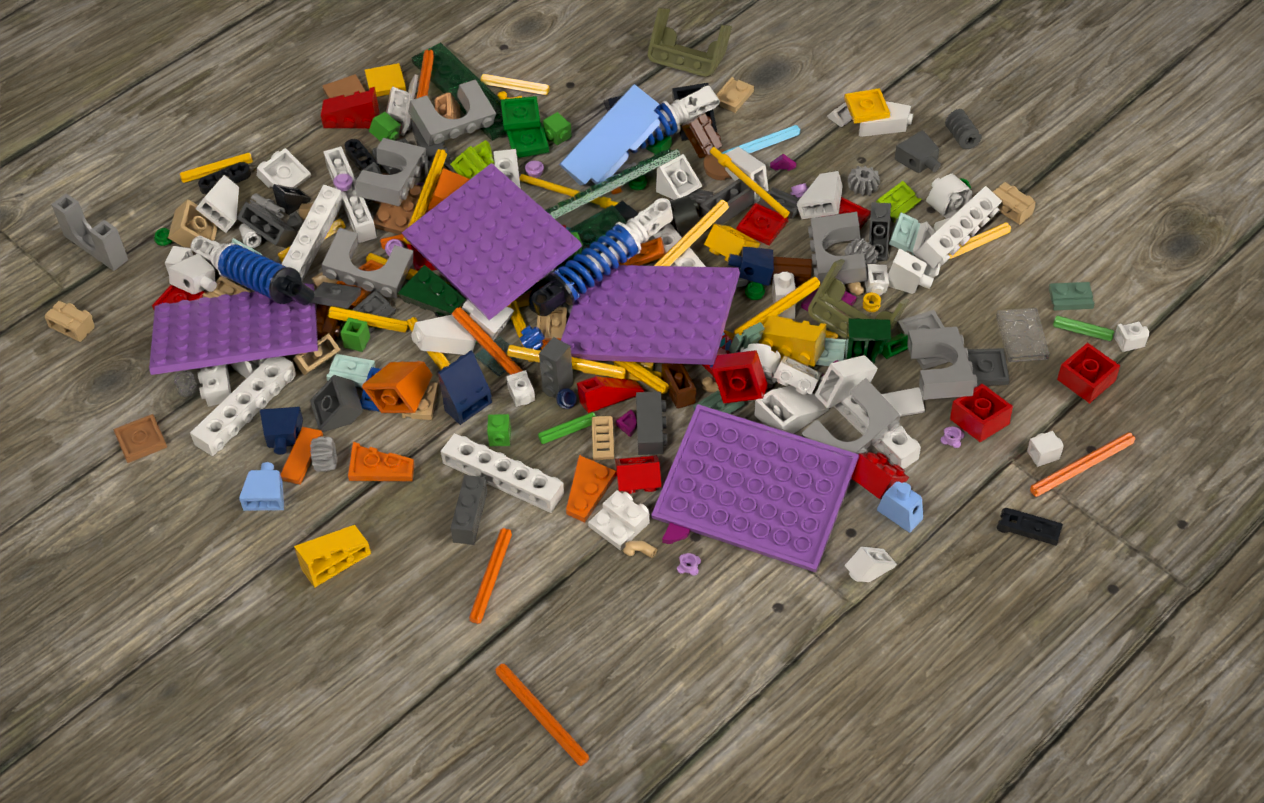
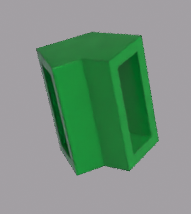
[882,333,908,359]

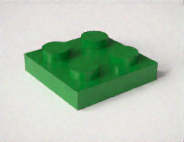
[501,96,541,130]
[506,122,549,158]

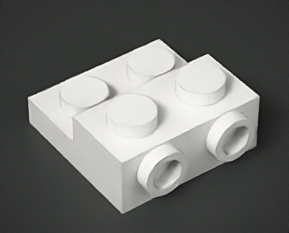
[256,148,311,188]
[774,356,821,395]
[588,490,650,551]

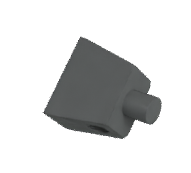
[895,130,941,173]

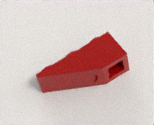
[577,376,644,413]

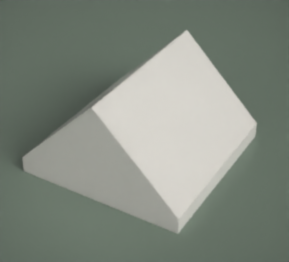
[656,154,702,200]

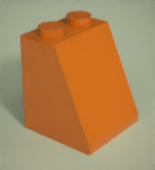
[425,168,470,214]
[362,361,433,413]

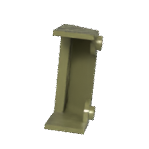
[647,8,732,77]
[808,259,910,339]

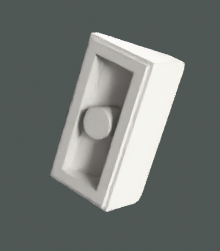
[827,102,852,127]
[881,387,925,417]

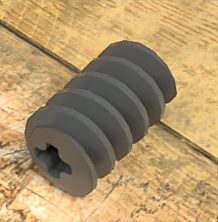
[945,109,982,149]

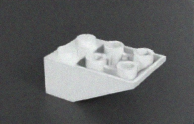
[755,385,829,434]

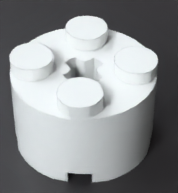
[926,174,972,219]
[740,344,781,388]

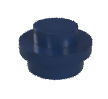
[556,388,577,409]

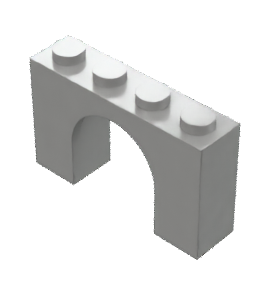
[408,79,496,146]
[356,138,428,206]
[51,193,128,271]
[808,212,867,284]
[322,228,413,298]
[907,327,977,400]
[801,378,901,454]

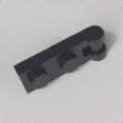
[997,508,1063,546]

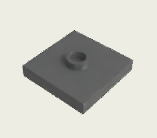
[311,282,361,309]
[968,348,1010,386]

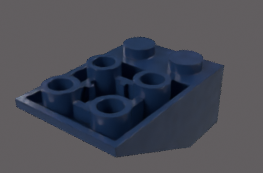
[438,351,492,425]

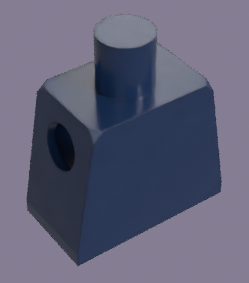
[728,246,774,286]
[260,406,303,455]

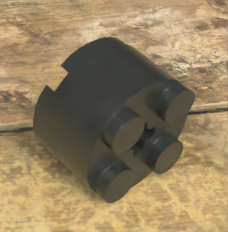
[670,196,701,237]

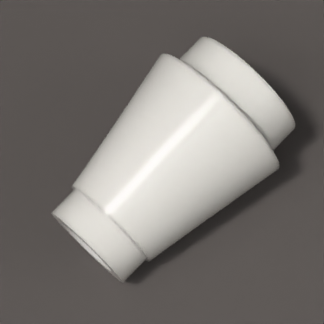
[239,223,261,248]

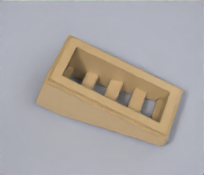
[592,416,614,460]

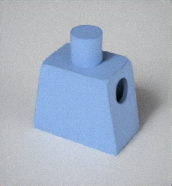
[239,462,284,511]
[877,481,923,533]

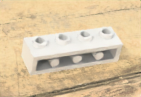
[197,364,231,407]

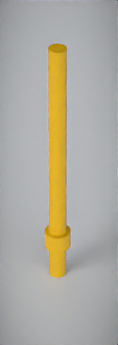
[710,147,790,218]
[519,174,618,209]

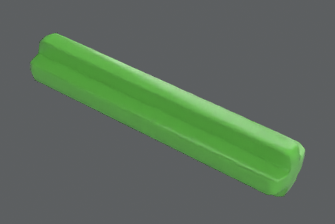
[1053,315,1114,341]
[538,412,596,444]

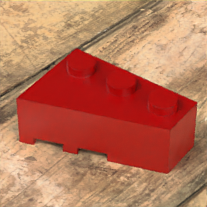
[321,87,380,128]

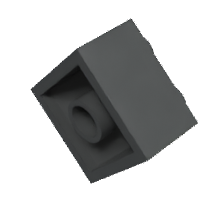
[310,375,363,432]

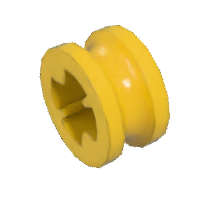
[863,292,881,312]

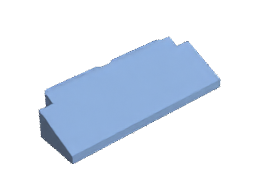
[559,84,660,185]

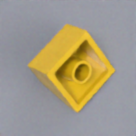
[704,224,761,262]

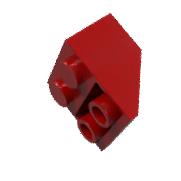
[851,452,909,499]

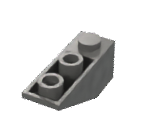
[869,202,891,261]

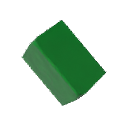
[646,136,672,157]

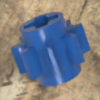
[520,325,545,350]

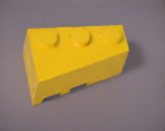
[759,316,826,367]
[294,525,371,588]

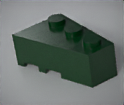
[398,265,467,316]
[844,318,891,364]

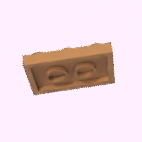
[373,184,423,235]

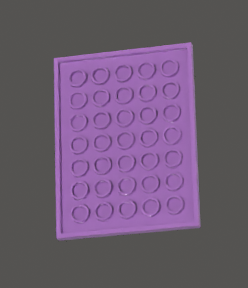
[402,163,582,320]
[561,265,740,365]
[149,283,318,375]
[651,404,859,573]

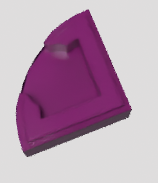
[770,154,796,171]
[616,410,637,437]
[662,523,691,544]

